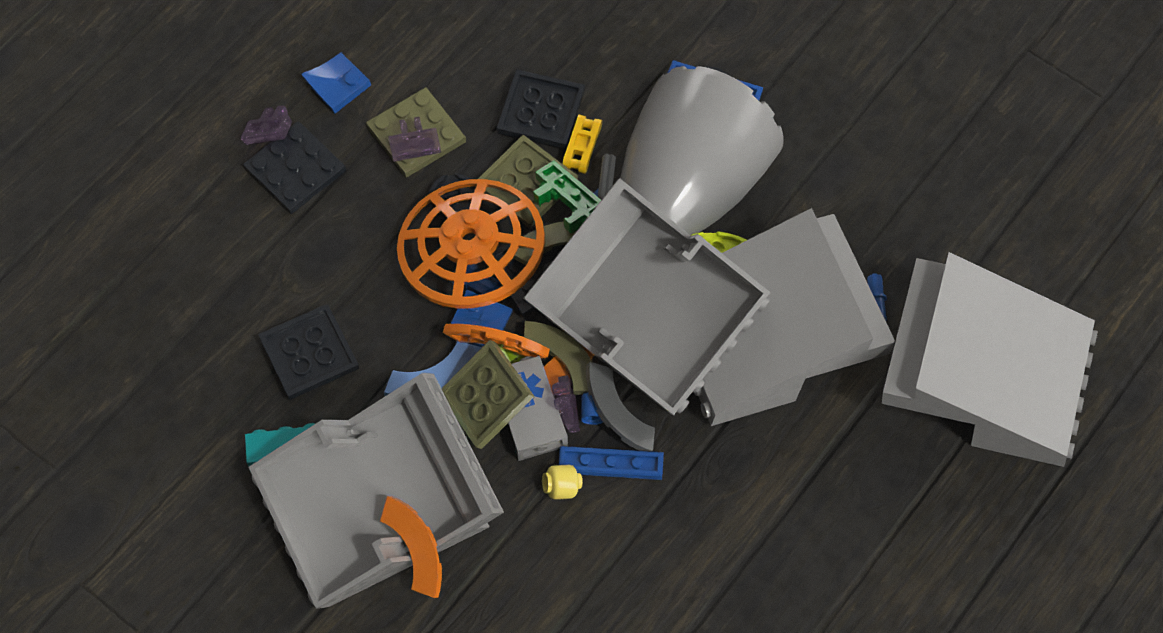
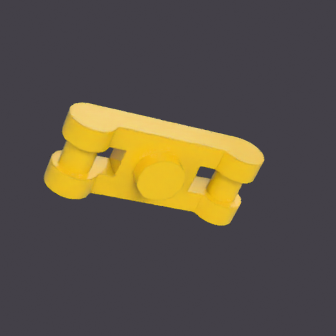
[562,114,602,174]

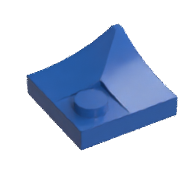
[301,53,371,114]
[446,290,513,347]

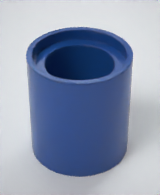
[581,392,603,425]

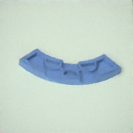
[384,341,482,396]

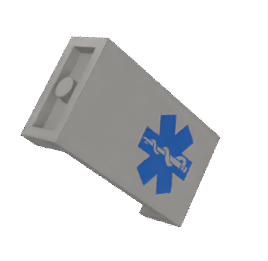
[508,356,568,461]

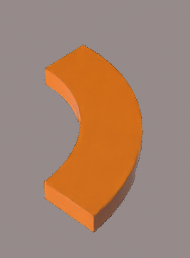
[443,324,550,358]
[380,496,442,598]

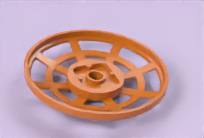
[397,179,545,309]

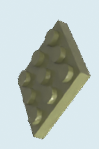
[366,87,466,178]
[478,135,578,229]
[442,340,534,449]

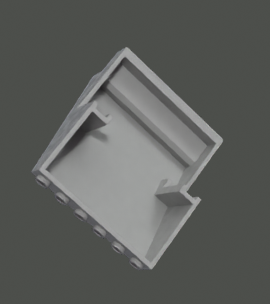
[523,178,771,415]
[693,208,895,426]
[882,252,1098,467]
[249,373,504,609]

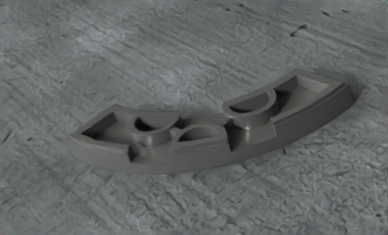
[586,362,655,452]

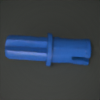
[867,274,887,321]

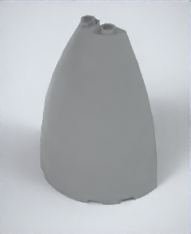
[620,66,784,235]

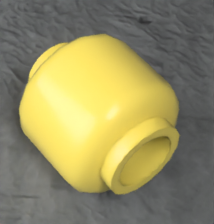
[542,465,582,500]

